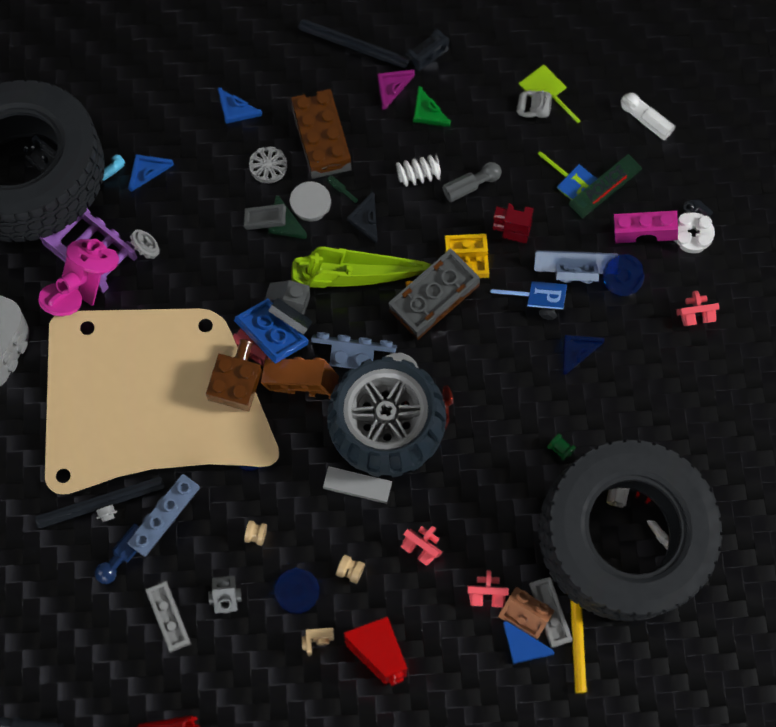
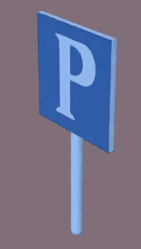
[490,281,567,309]

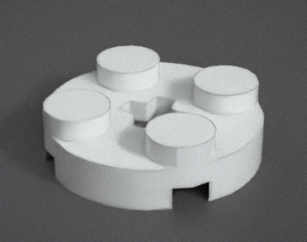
[674,212,715,253]

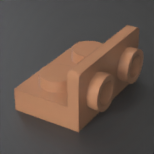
[498,587,554,640]

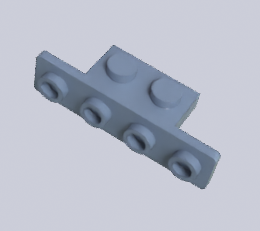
[534,250,619,283]
[311,332,397,369]
[128,474,200,556]

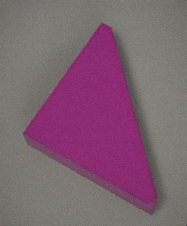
[378,70,415,109]

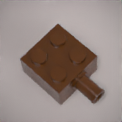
[206,339,262,412]

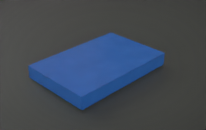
[234,298,309,364]

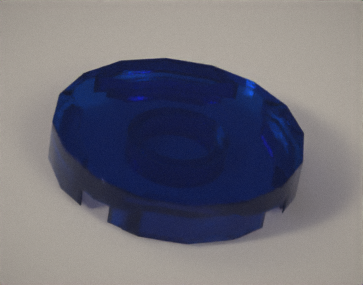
[603,254,644,296]
[275,568,319,614]

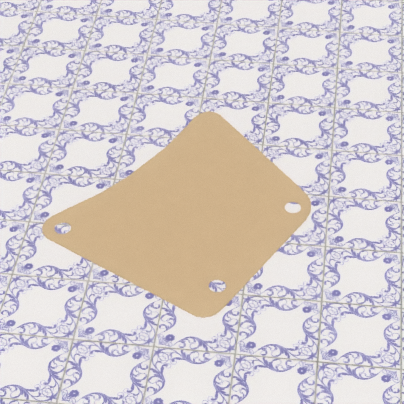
[45,308,279,494]

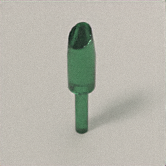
[327,175,358,203]

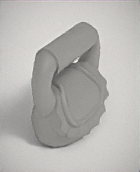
[517,90,552,118]

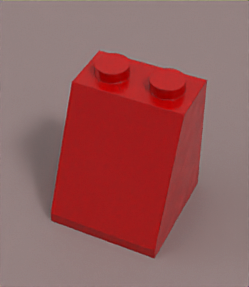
[344,617,407,686]

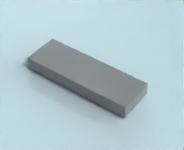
[323,466,392,504]
[529,577,573,648]
[145,581,191,653]

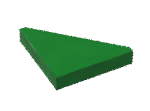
[413,86,451,127]

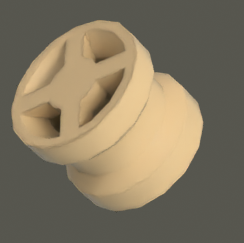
[244,520,267,546]

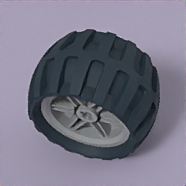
[327,357,446,477]

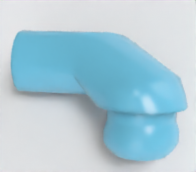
[103,155,125,181]

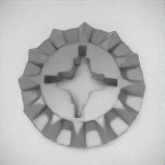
[130,230,160,259]

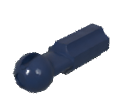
[95,524,139,584]

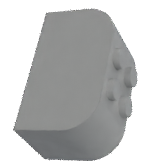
[0,295,30,386]

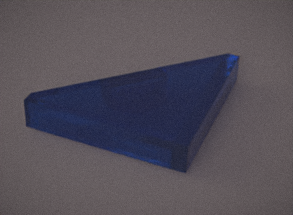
[563,335,604,374]

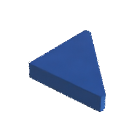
[218,88,262,124]
[128,154,174,191]
[503,621,554,664]

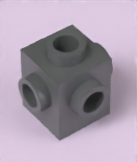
[209,576,242,613]

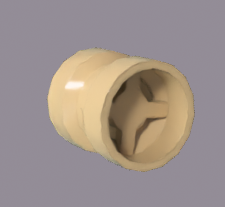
[336,555,365,584]

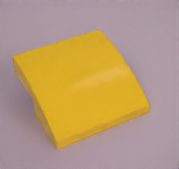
[445,234,489,278]

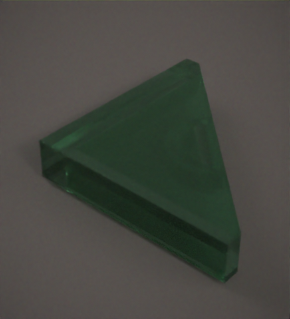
[269,196,307,239]

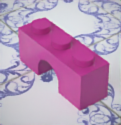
[614,211,678,243]

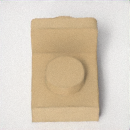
[302,628,334,656]

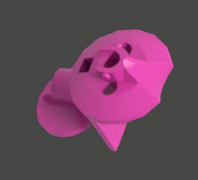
[38,239,119,316]

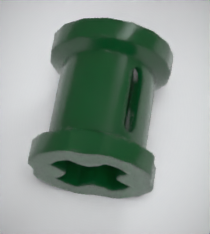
[547,434,576,462]

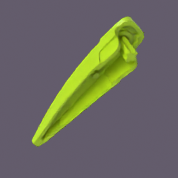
[291,247,431,288]

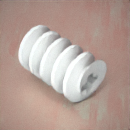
[396,154,441,187]

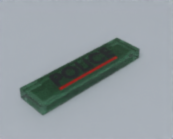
[569,154,642,219]

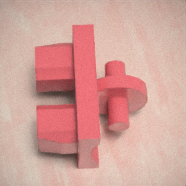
[676,291,719,326]
[401,526,443,566]
[467,570,509,607]

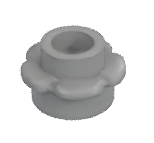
[96,505,117,522]

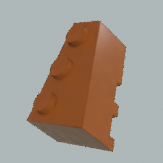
[261,357,339,399]

